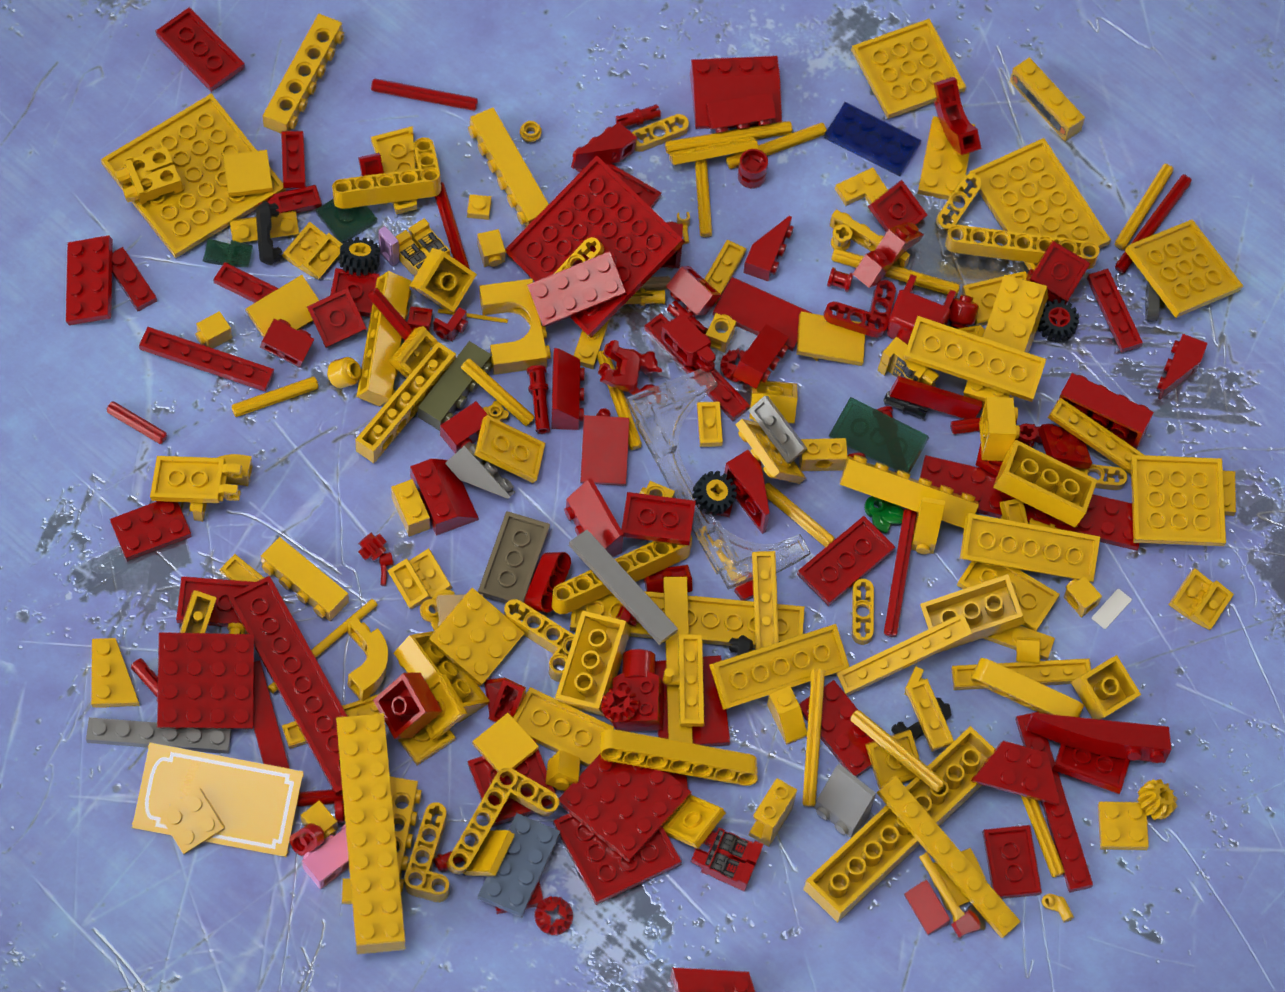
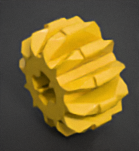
[1137,779,1178,820]

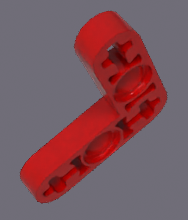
[823,280,896,338]

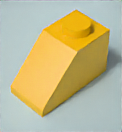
[767,686,807,745]

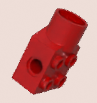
[611,649,664,732]

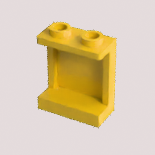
[749,778,797,847]

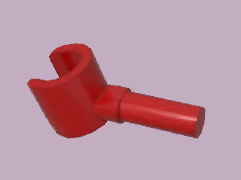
[379,552,393,586]

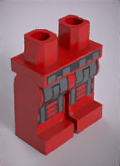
[691,828,764,891]

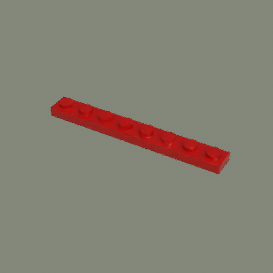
[1015,711,1093,893]

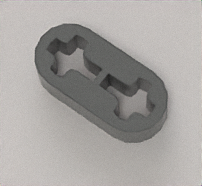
[1145,281,1160,321]

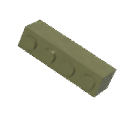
[418,341,493,431]

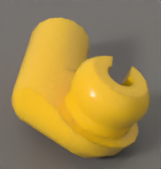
[1042,894,1074,922]

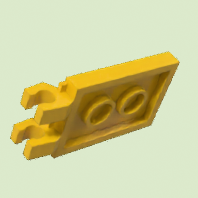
[150,456,244,503]

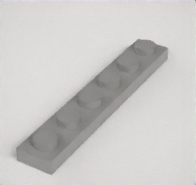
[86,717,231,754]

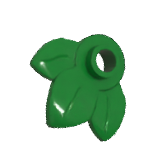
[864,496,904,533]

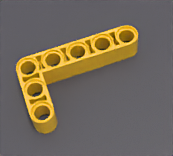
[332,138,441,209]
[447,767,559,875]

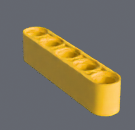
[971,658,1084,717]

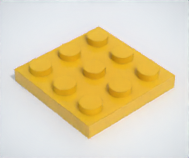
[735,419,806,484]
[427,587,525,686]

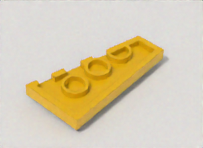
[371,126,417,215]

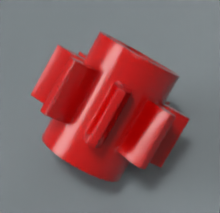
[358,532,387,561]

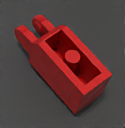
[661,313,716,373]

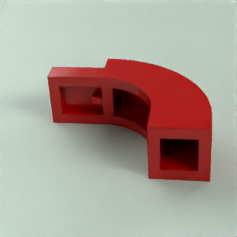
[934,77,981,155]

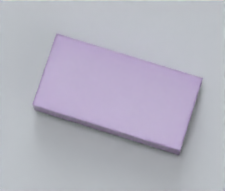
[378,226,399,266]

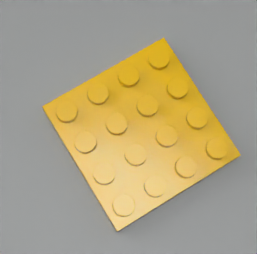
[851,19,966,119]
[1125,219,1243,318]
[1131,455,1226,546]

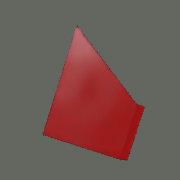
[484,678,526,722]

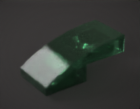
[202,238,253,267]

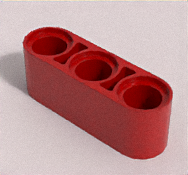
[524,552,571,613]

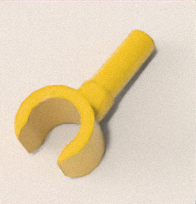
[677,212,690,244]

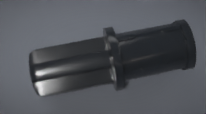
[884,391,928,420]

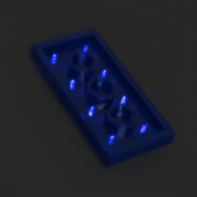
[824,102,921,177]

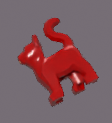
[598,340,662,404]

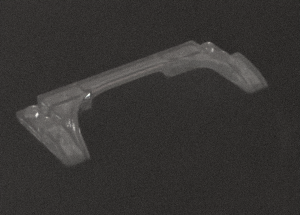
[626,369,810,590]

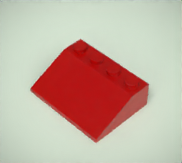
[690,56,782,129]

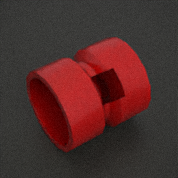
[738,149,768,188]

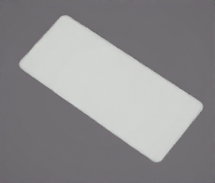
[1092,589,1132,629]

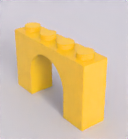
[479,279,551,375]

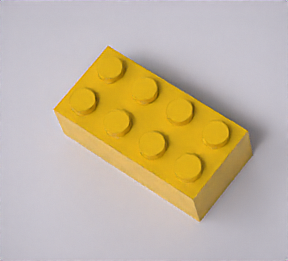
[993,440,1097,527]
[920,574,1025,653]

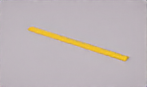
[438,309,508,323]

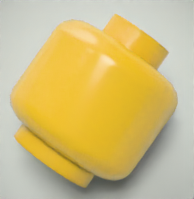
[327,357,361,388]

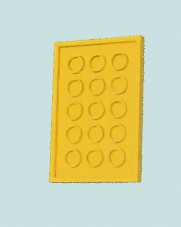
[969,138,1111,271]

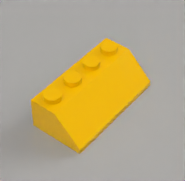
[555,611,632,717]
[393,631,490,723]

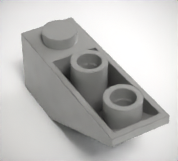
[445,442,515,499]

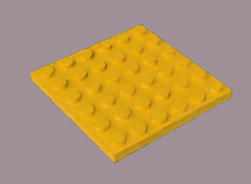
[101,94,286,259]

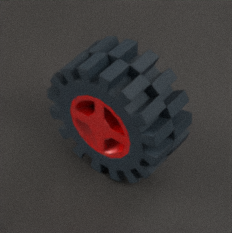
[1038,299,1079,343]

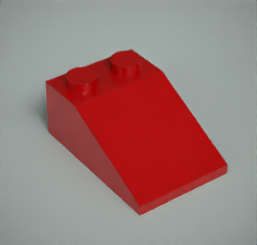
[724,450,770,534]

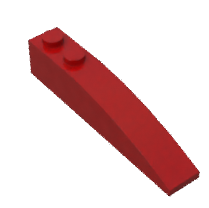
[1026,712,1171,763]

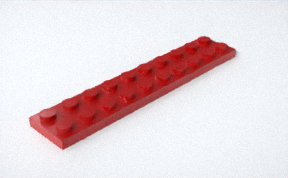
[920,455,1140,551]
[228,576,347,795]

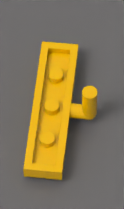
[663,635,704,727]

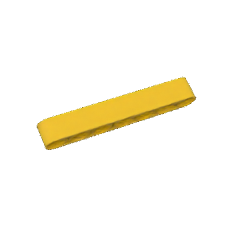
[945,225,1100,269]
[552,536,692,614]
[600,729,758,786]

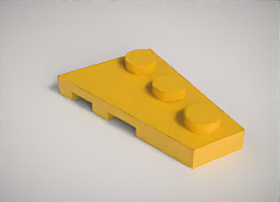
[91,638,140,708]

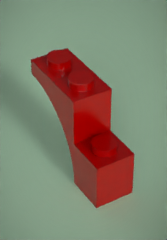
[852,222,923,288]

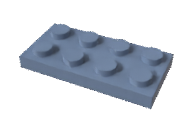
[478,813,560,917]

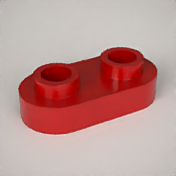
[289,823,324,856]

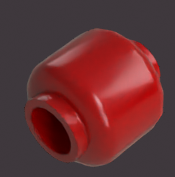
[949,295,979,328]

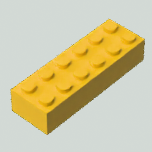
[963,275,1048,408]

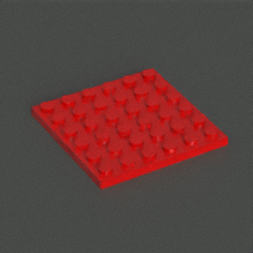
[505,156,685,338]

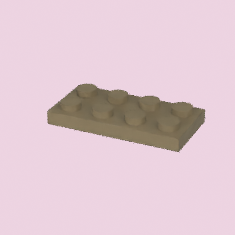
[478,511,550,603]

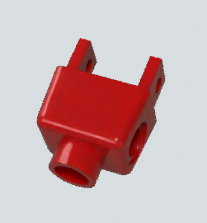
[886,274,956,345]

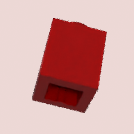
[571,122,638,169]
[743,216,794,281]
[1157,334,1208,400]

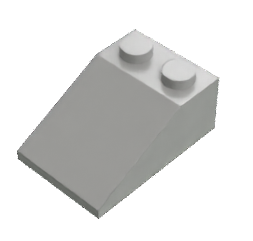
[815,764,876,837]

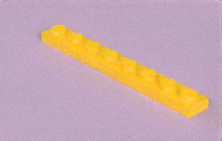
[876,776,1021,938]

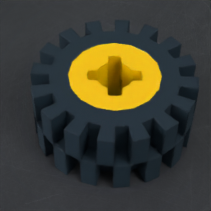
[339,237,380,276]
[692,471,737,516]

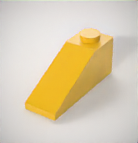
[911,497,945,554]

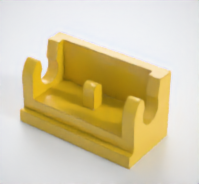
[389,326,438,378]

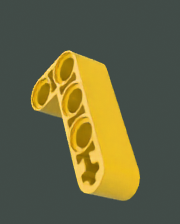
[504,599,574,682]
[404,802,449,902]

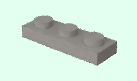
[749,396,807,463]

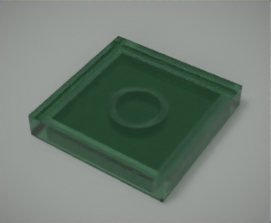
[316,199,378,244]

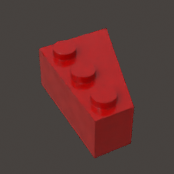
[671,967,755,992]

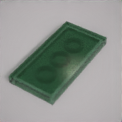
[829,397,930,473]

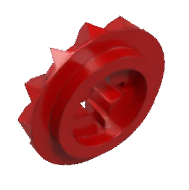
[720,348,747,382]
[600,685,639,722]
[535,896,573,935]

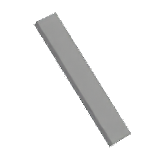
[569,530,678,645]

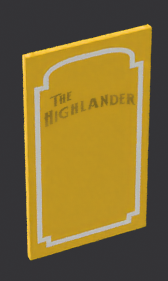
[132,743,304,857]

